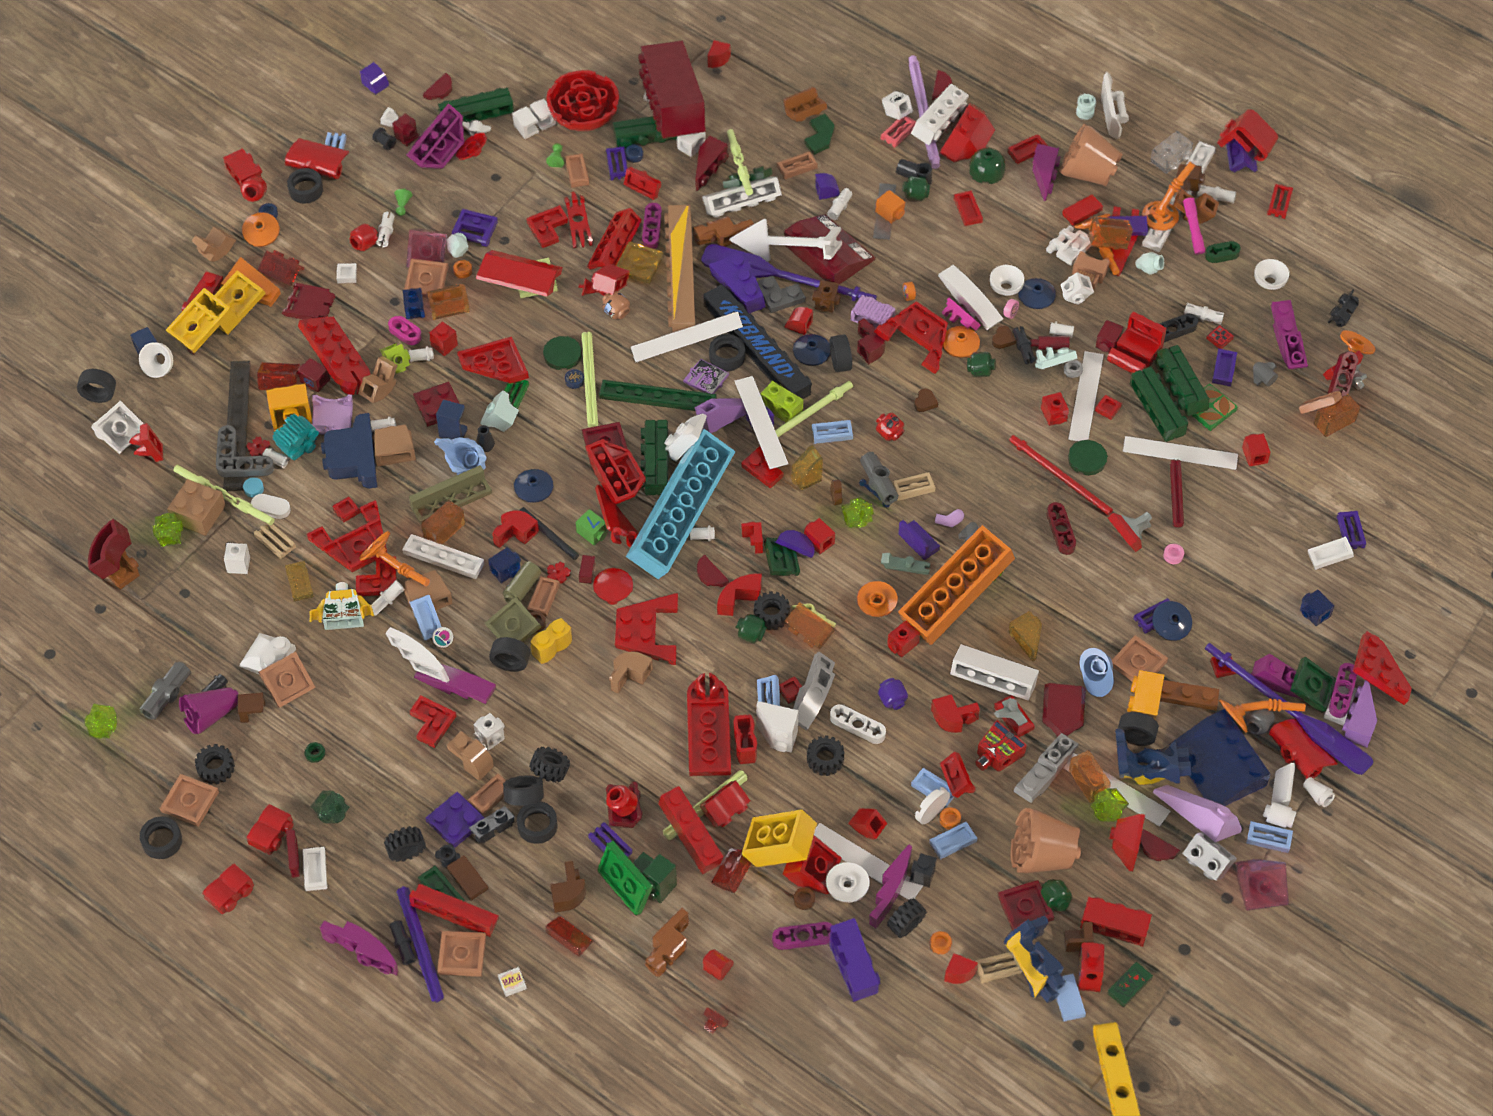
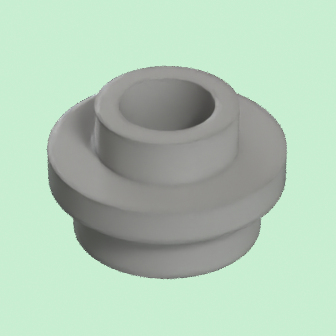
[1063,359,1083,378]

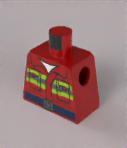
[975,720,1027,771]

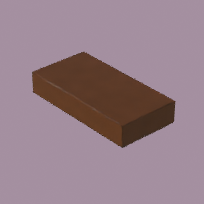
[446,855,489,901]

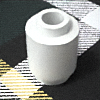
[1263,802,1296,828]

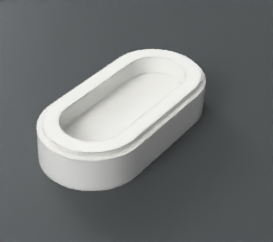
[251,494,291,519]

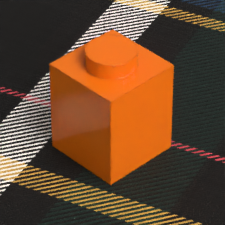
[875,190,906,224]

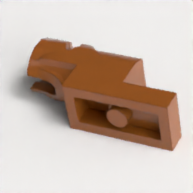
[693,216,754,247]
[645,908,689,977]

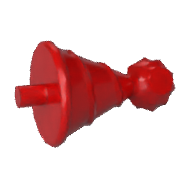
[578,278,607,296]

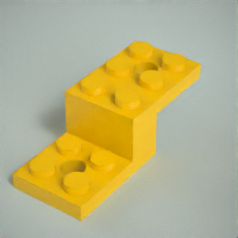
[166,270,266,353]

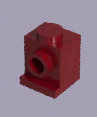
[392,113,420,147]

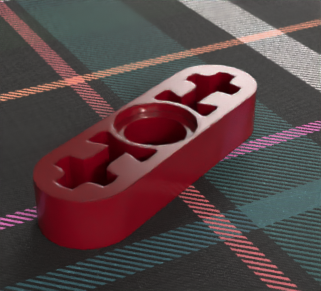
[1327,352,1358,406]
[1046,502,1076,555]

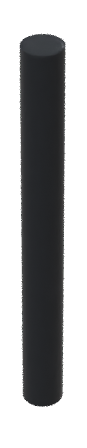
[519,507,579,560]

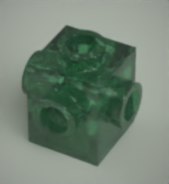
[310,790,350,824]

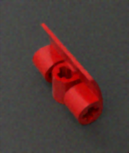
[285,138,349,180]
[1269,719,1338,779]

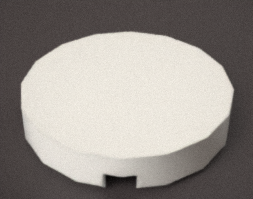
[915,787,950,825]

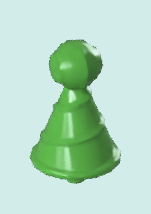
[546,143,564,167]
[394,188,412,216]

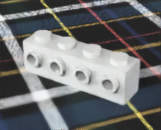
[911,84,969,145]
[702,176,781,217]
[950,644,1039,701]

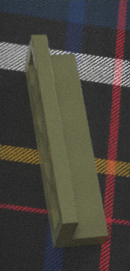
[409,465,492,525]

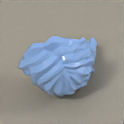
[434,437,487,475]

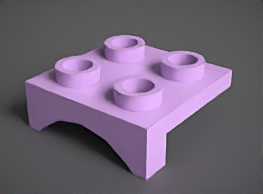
[312,395,353,434]

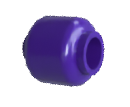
[878,678,908,710]

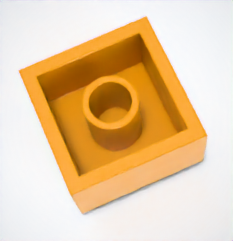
[266,384,312,432]
[1127,670,1164,720]

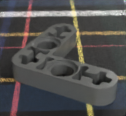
[216,425,274,477]

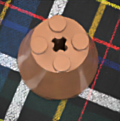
[1059,124,1123,186]
[1011,808,1081,873]

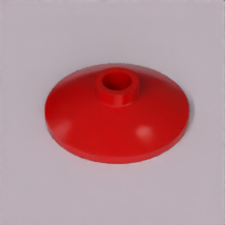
[456,132,487,160]

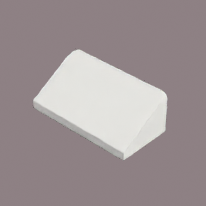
[1271,763,1295,807]

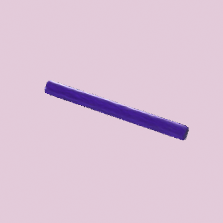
[397,886,444,1003]

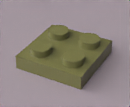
[485,597,541,642]

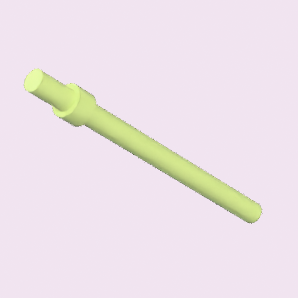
[775,381,853,437]

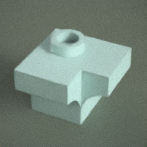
[480,390,519,432]

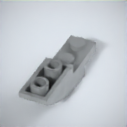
[793,652,835,730]
[1014,733,1079,803]

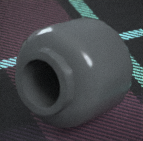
[1244,709,1275,735]

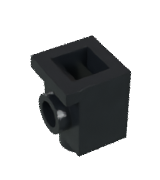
[909,853,937,888]

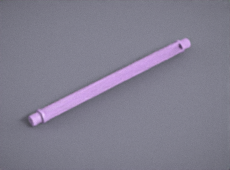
[908,56,940,169]

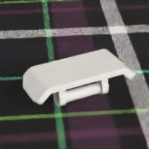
[1101,72,1129,139]

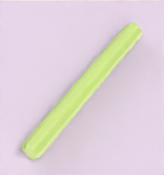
[582,332,598,428]

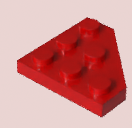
[457,336,529,384]
[1353,631,1412,705]

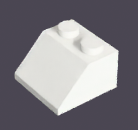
[756,701,799,753]

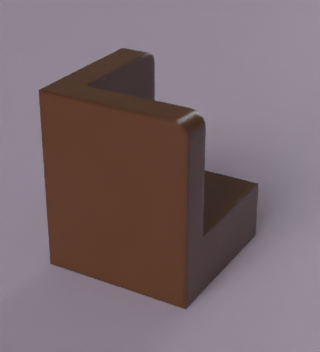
[238,693,266,723]
[1064,922,1094,952]

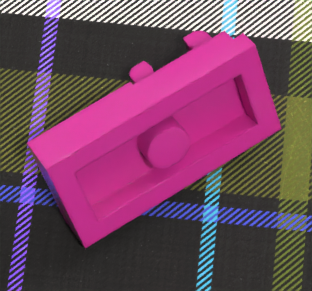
[942,297,981,330]

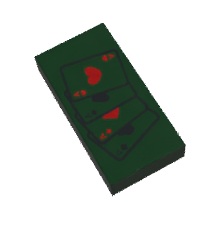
[1107,961,1153,1007]

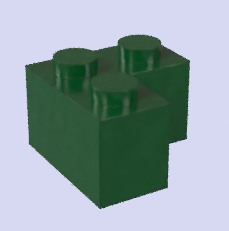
[633,852,677,903]

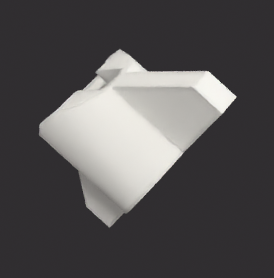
[462,121,491,136]

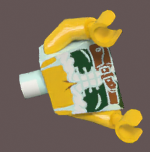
[309,582,374,630]

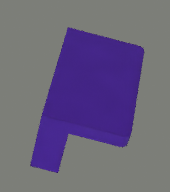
[1226,138,1257,173]
[898,520,940,561]

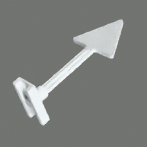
[730,219,842,262]

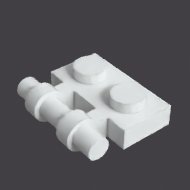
[1046,225,1094,266]

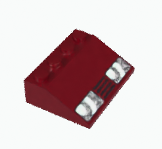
[784,214,876,285]

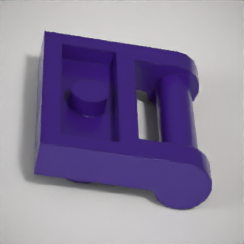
[451,209,498,247]

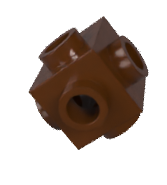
[812,280,841,313]

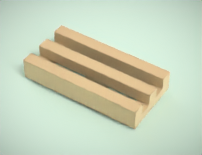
[892,472,936,501]
[254,523,296,559]
[976,952,1023,983]

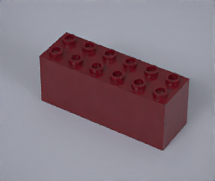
[638,40,706,138]

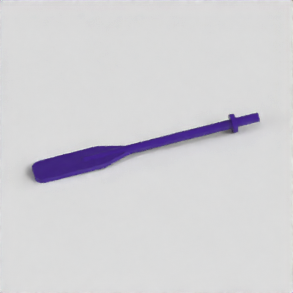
[701,244,877,302]
[1205,643,1373,775]

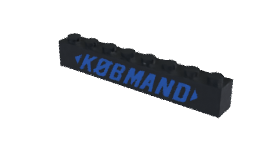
[703,284,812,399]

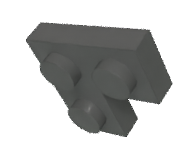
[757,276,806,313]

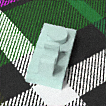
[1035,347,1077,369]

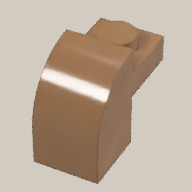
[192,227,236,262]
[358,356,398,403]
[609,652,653,694]
[447,731,494,781]

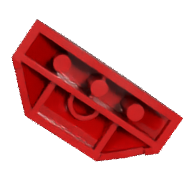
[939,102,995,163]
[585,439,646,504]

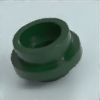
[304,742,326,763]

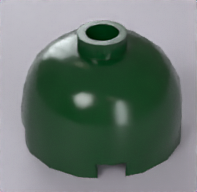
[969,147,1006,184]

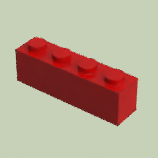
[658,786,724,875]

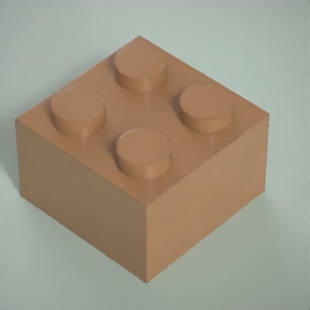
[167,479,226,536]

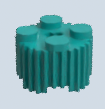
[272,413,319,460]

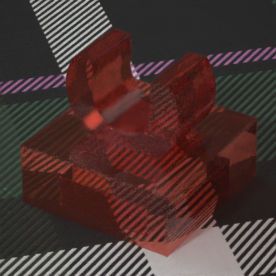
[703,1007,730,1034]

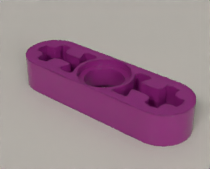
[642,203,662,250]
[1329,663,1357,718]
[772,922,832,950]

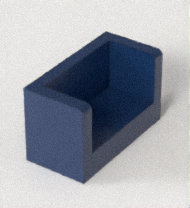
[436,400,468,440]

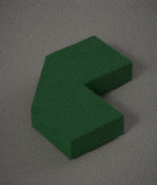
[804,114,835,155]

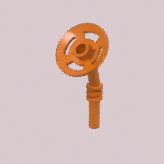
[1142,161,1195,231]
[1074,213,1120,275]
[359,531,430,586]
[1219,698,1306,733]

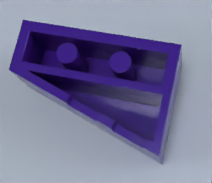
[709,251,766,314]
[829,918,881,1002]

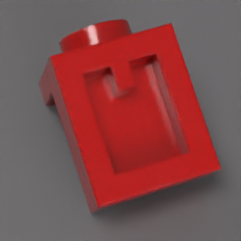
[741,522,763,554]

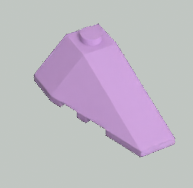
[1153,785,1242,842]

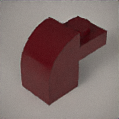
[857,318,886,365]

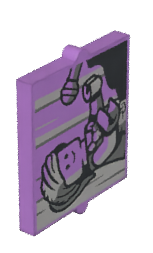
[684,359,729,394]

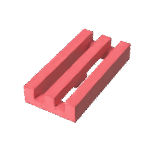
[881,116,916,148]

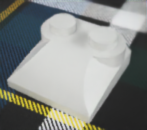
[91,401,144,454]
[664,414,707,461]
[240,633,296,674]

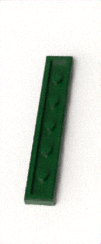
[599,379,717,411]

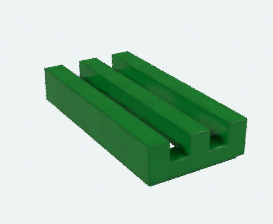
[504,380,529,409]

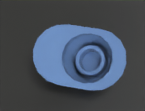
[1079,648,1114,697]

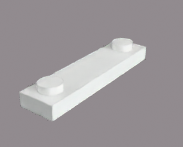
[402,534,484,579]

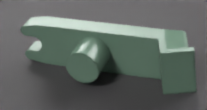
[881,553,930,574]

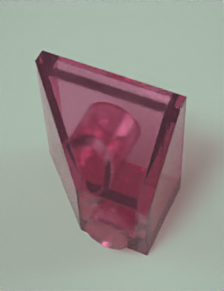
[406,228,447,267]
[1236,859,1289,911]

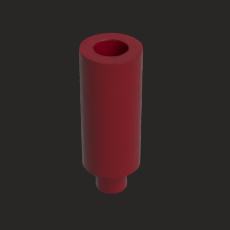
[1031,336,1070,350]

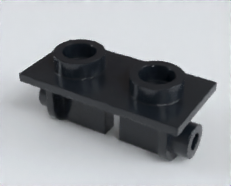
[1327,289,1359,327]
[469,806,515,844]

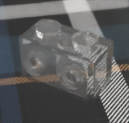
[1150,131,1193,174]

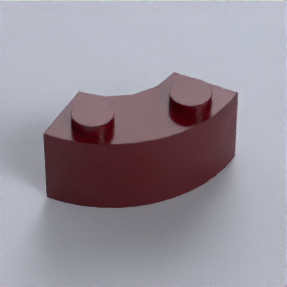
[88,518,132,579]

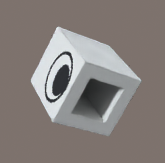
[882,91,913,120]

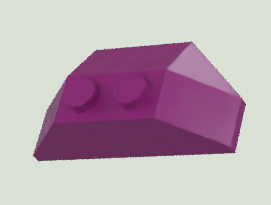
[406,103,464,169]

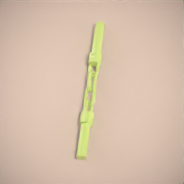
[727,129,753,195]
[174,465,275,525]

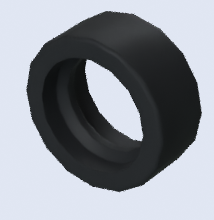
[287,168,323,204]
[709,334,745,372]
[829,334,852,373]
[77,368,116,403]
[489,637,530,672]
[1118,712,1159,746]
[503,775,544,806]
[517,801,558,844]
[139,816,182,859]

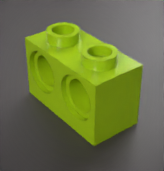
[761,381,803,422]

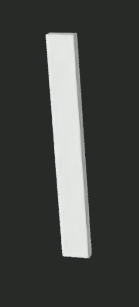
[1142,141,1216,252]

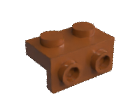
[783,87,828,122]

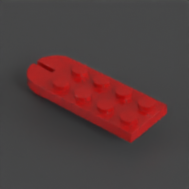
[298,316,371,395]
[687,673,731,776]

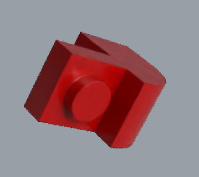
[493,510,539,548]
[931,694,980,733]

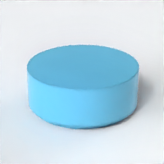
[243,478,264,498]

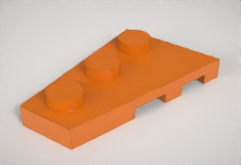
[221,257,281,307]

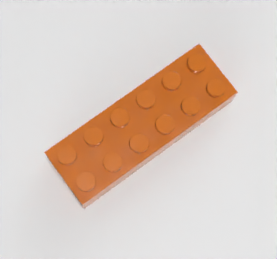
[898,525,1015,645]

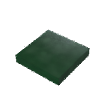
[1290,657,1336,713]

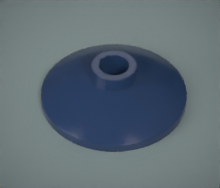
[1018,278,1056,309]
[793,334,831,366]
[514,469,554,503]
[1152,601,1192,641]

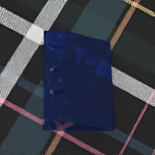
[1169,709,1271,806]

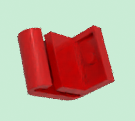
[1217,109,1278,161]
[1107,311,1167,373]

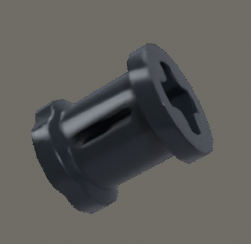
[372,127,397,151]

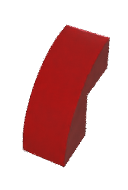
[717,574,762,616]

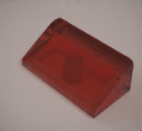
[711,848,752,893]
[545,916,593,957]

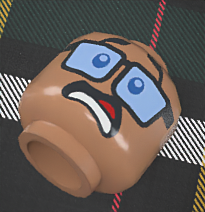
[602,291,630,319]

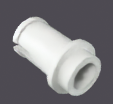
[1049,321,1074,338]
[409,346,434,362]
[371,416,396,432]
[263,448,289,468]
[690,525,715,541]

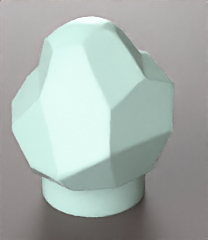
[446,233,468,258]
[1135,252,1164,275]

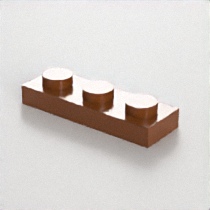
[1160,680,1219,711]

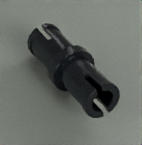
[1012,326,1036,364]
[389,920,416,965]

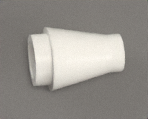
[1303,777,1335,807]

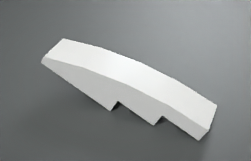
[938,265,1003,330]
[386,627,450,683]

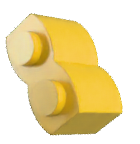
[531,618,572,664]

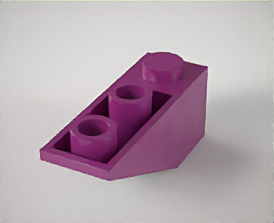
[1032,144,1061,201]
[1251,654,1303,700]

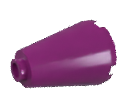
[179,687,239,735]

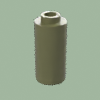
[503,561,541,603]

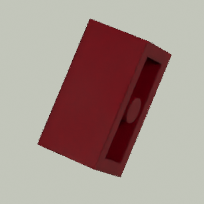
[579,555,596,584]

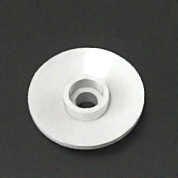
[826,862,869,902]

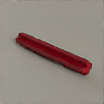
[1170,459,1184,528]

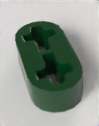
[1205,241,1241,263]

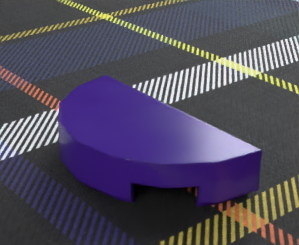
[775,530,814,558]

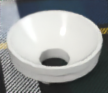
[1254,259,1289,290]
[990,265,1024,295]
[139,342,173,378]

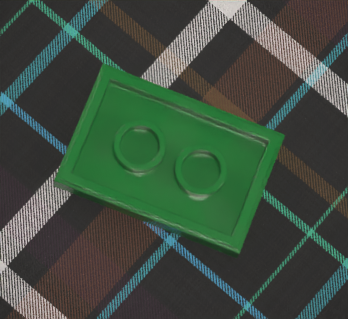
[597,841,653,916]

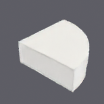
[380,107,398,127]

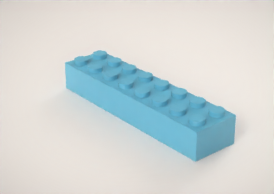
[626,429,736,579]

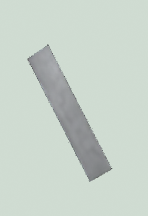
[873,183,896,240]

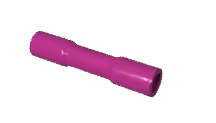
[1183,198,1206,255]

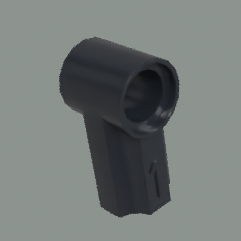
[896,159,932,185]

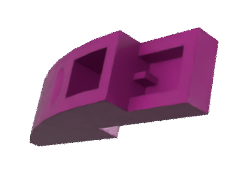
[1271,300,1308,369]
[320,921,398,976]

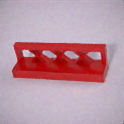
[587,208,642,270]
[409,884,499,937]

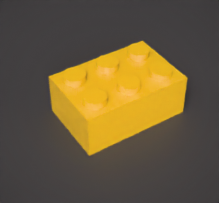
[742,809,817,867]

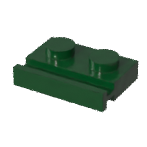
[764,538,800,576]

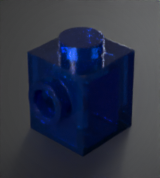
[402,288,425,319]
[488,547,521,583]
[1300,589,1335,627]

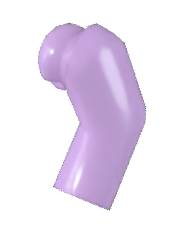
[935,509,964,527]

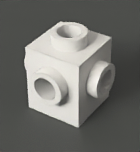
[1061,272,1094,305]
[474,713,505,751]

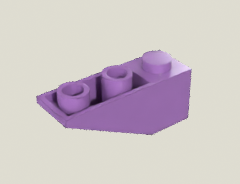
[695,398,747,433]
[1342,680,1377,748]

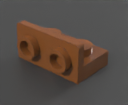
[108,551,140,590]

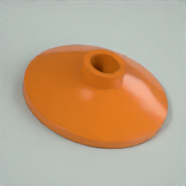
[242,212,279,247]
[943,326,980,358]
[1340,330,1376,354]
[857,581,898,617]

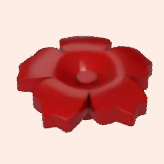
[246,436,271,456]
[547,561,571,584]

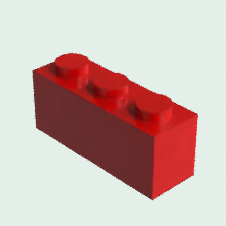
[1080,896,1152,947]

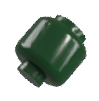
[902,176,930,202]
[967,352,996,377]
[735,614,767,644]
[1041,879,1072,911]

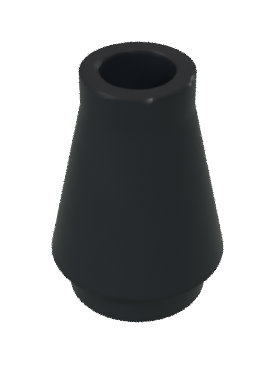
[476,425,495,452]

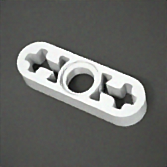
[830,705,886,744]

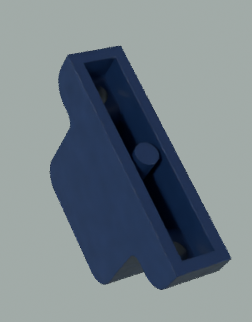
[321,413,378,489]

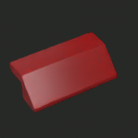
[476,250,562,297]

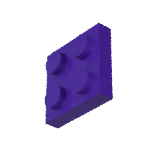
[425,792,485,848]

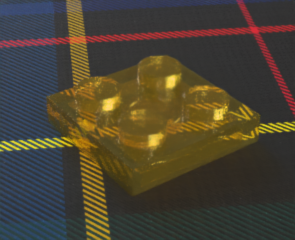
[616,242,664,284]

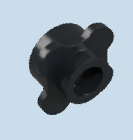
[435,844,460,868]

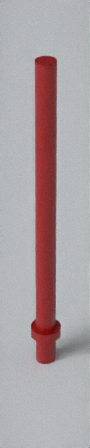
[1009,435,1113,516]

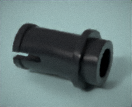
[201,674,228,692]

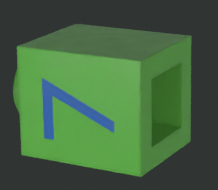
[576,509,608,546]

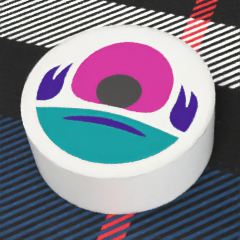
[432,627,453,648]

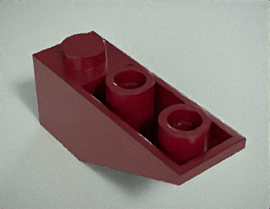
[695,135,729,191]

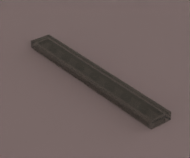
[223,361,251,492]

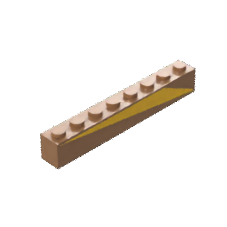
[665,205,695,333]

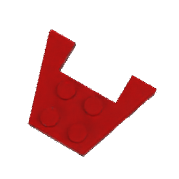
[874,301,948,374]
[306,500,387,572]
[615,593,678,665]

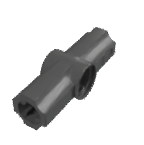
[860,452,899,505]
[140,662,191,720]

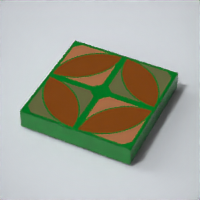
[1191,383,1238,431]

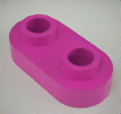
[388,316,422,345]

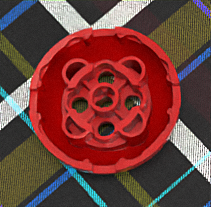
[547,70,619,132]

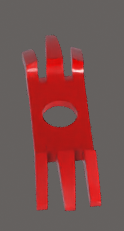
[564,192,593,248]

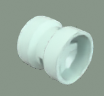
[1076,94,1096,120]

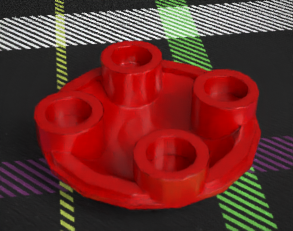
[593,568,634,605]

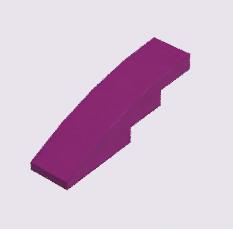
[414,664,496,704]
[869,844,912,929]

